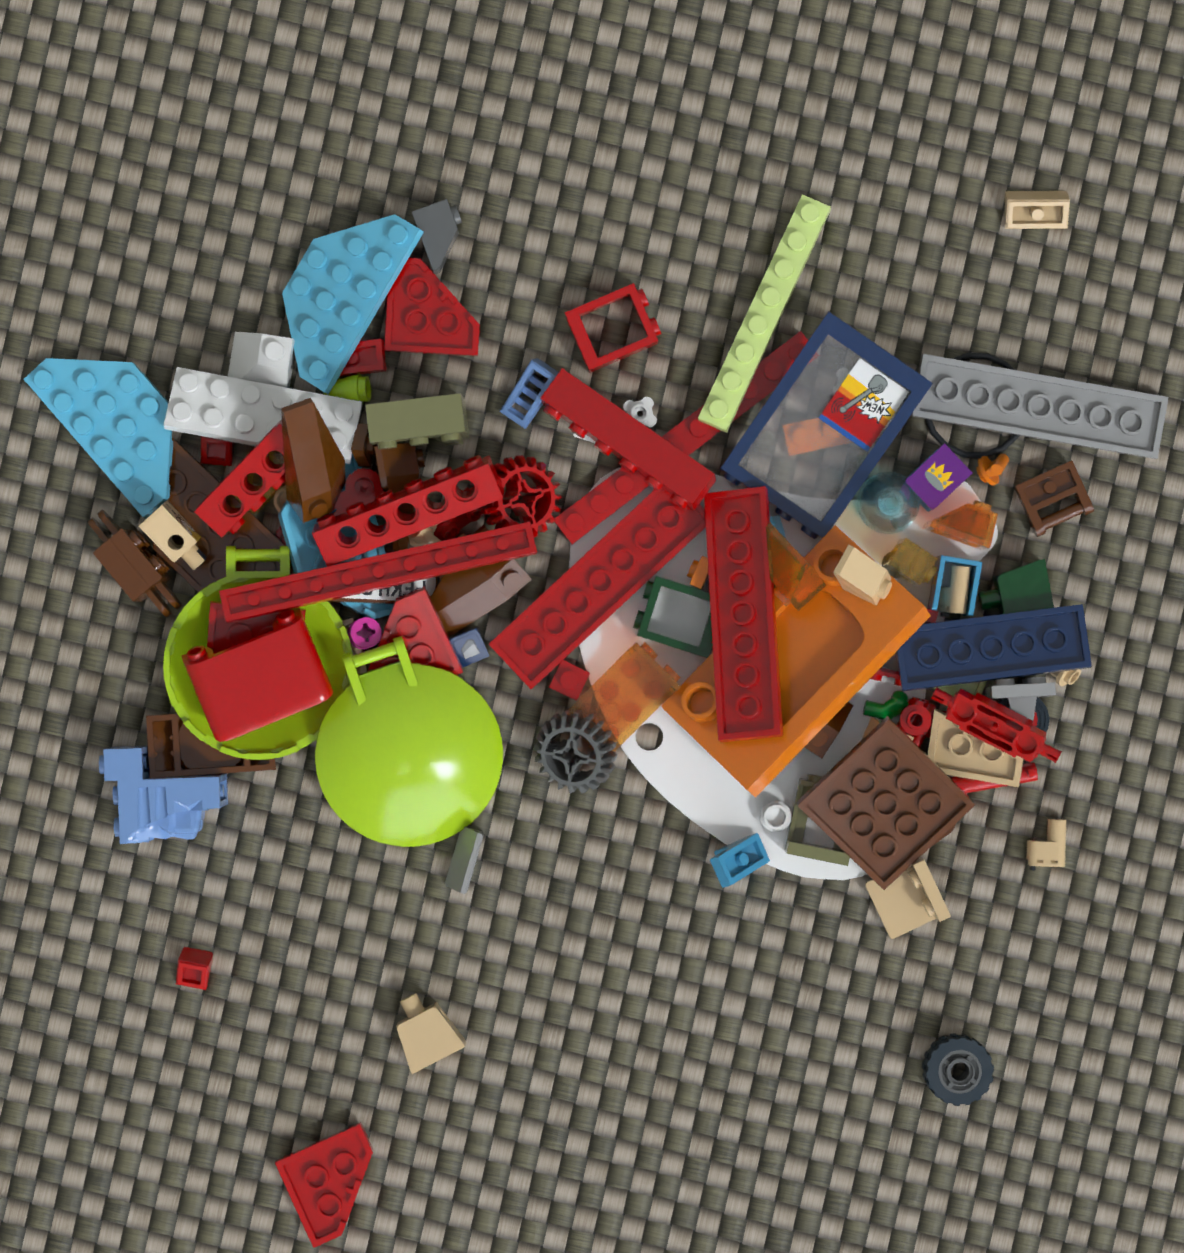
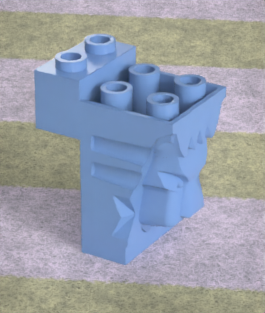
[99,745,228,844]

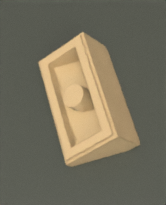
[1005,191,1070,229]

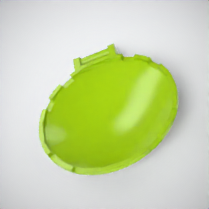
[163,546,353,760]
[315,636,503,847]

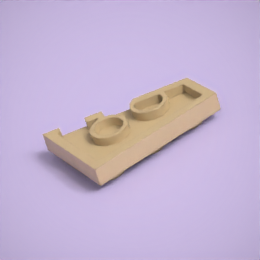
[927,709,1024,787]

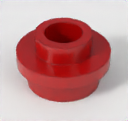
[900,704,931,736]

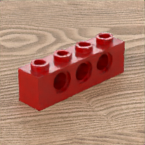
[194,419,285,538]

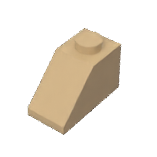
[833,544,892,606]

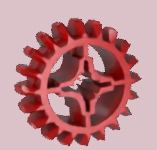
[480,455,562,538]

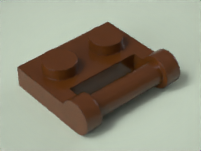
[1014,460,1094,537]

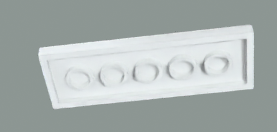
[164,367,362,464]

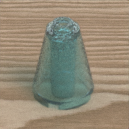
[857,472,920,534]

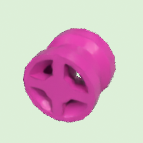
[347,617,382,650]

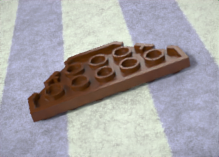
[153,438,294,592]

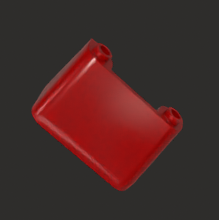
[181,608,333,742]

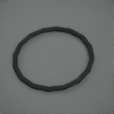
[925,353,1020,458]

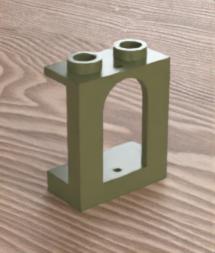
[785,774,850,866]

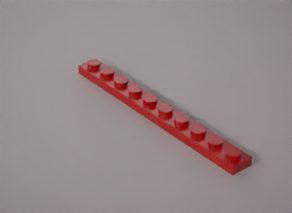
[555,331,820,545]
[219,522,537,623]

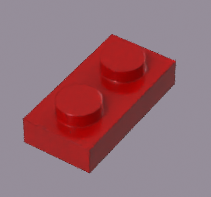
[339,339,386,377]

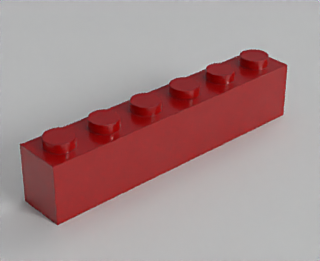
[540,368,716,511]

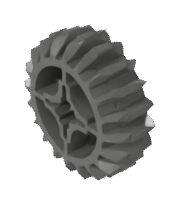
[533,710,618,793]

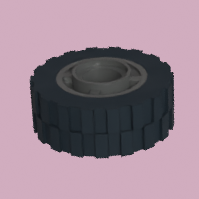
[922,1033,994,1106]

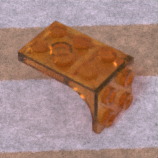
[568,642,681,752]

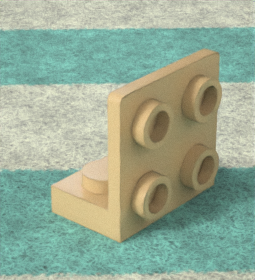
[865,857,951,939]

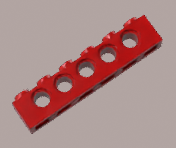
[312,455,504,567]

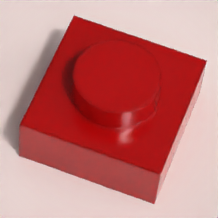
[549,660,590,701]

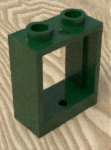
[633,576,713,658]

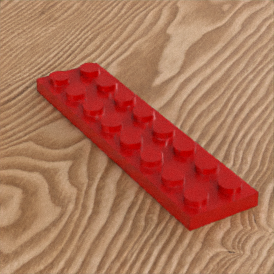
[704,486,783,742]
[489,488,706,690]

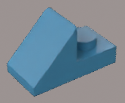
[710,833,770,888]

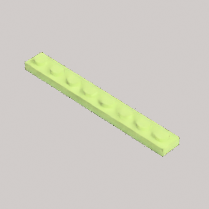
[698,195,831,433]

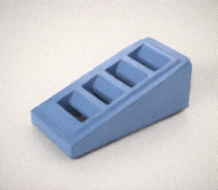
[500,358,559,429]

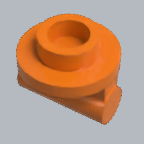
[976,454,1009,486]

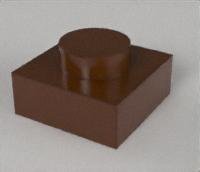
[351,424,378,467]

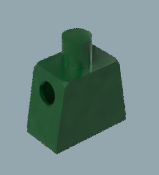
[978,559,1054,614]

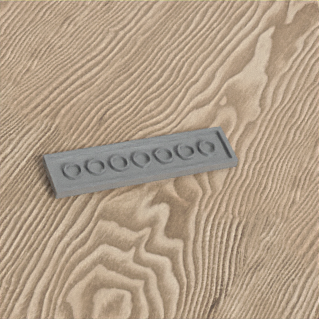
[911,354,1169,459]

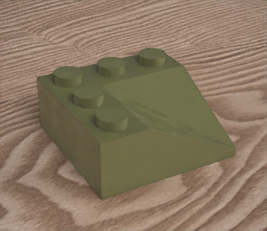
[365,393,470,449]

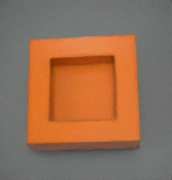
[687,556,709,590]

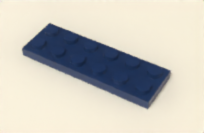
[896,604,1092,691]

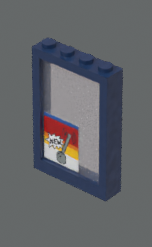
[721,311,933,539]

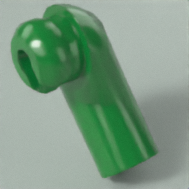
[863,691,908,720]

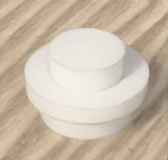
[760,801,791,832]

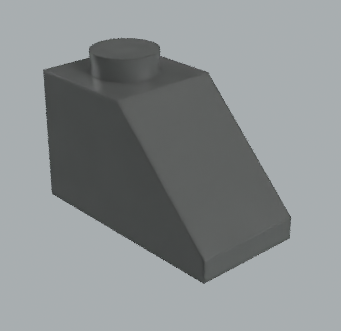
[412,199,462,274]

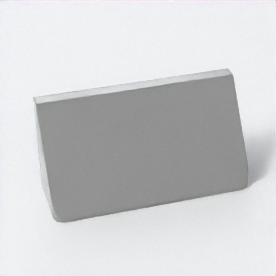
[445,827,484,894]

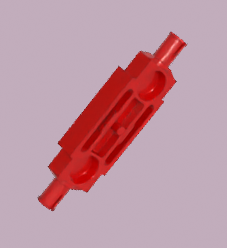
[931,687,1062,763]

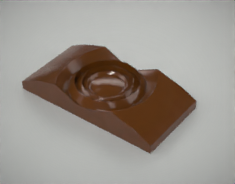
[146,714,276,778]

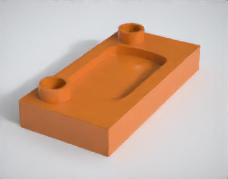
[661,525,931,798]

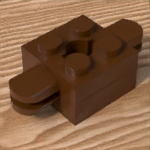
[88,509,182,618]

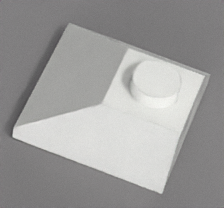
[228,332,295,388]

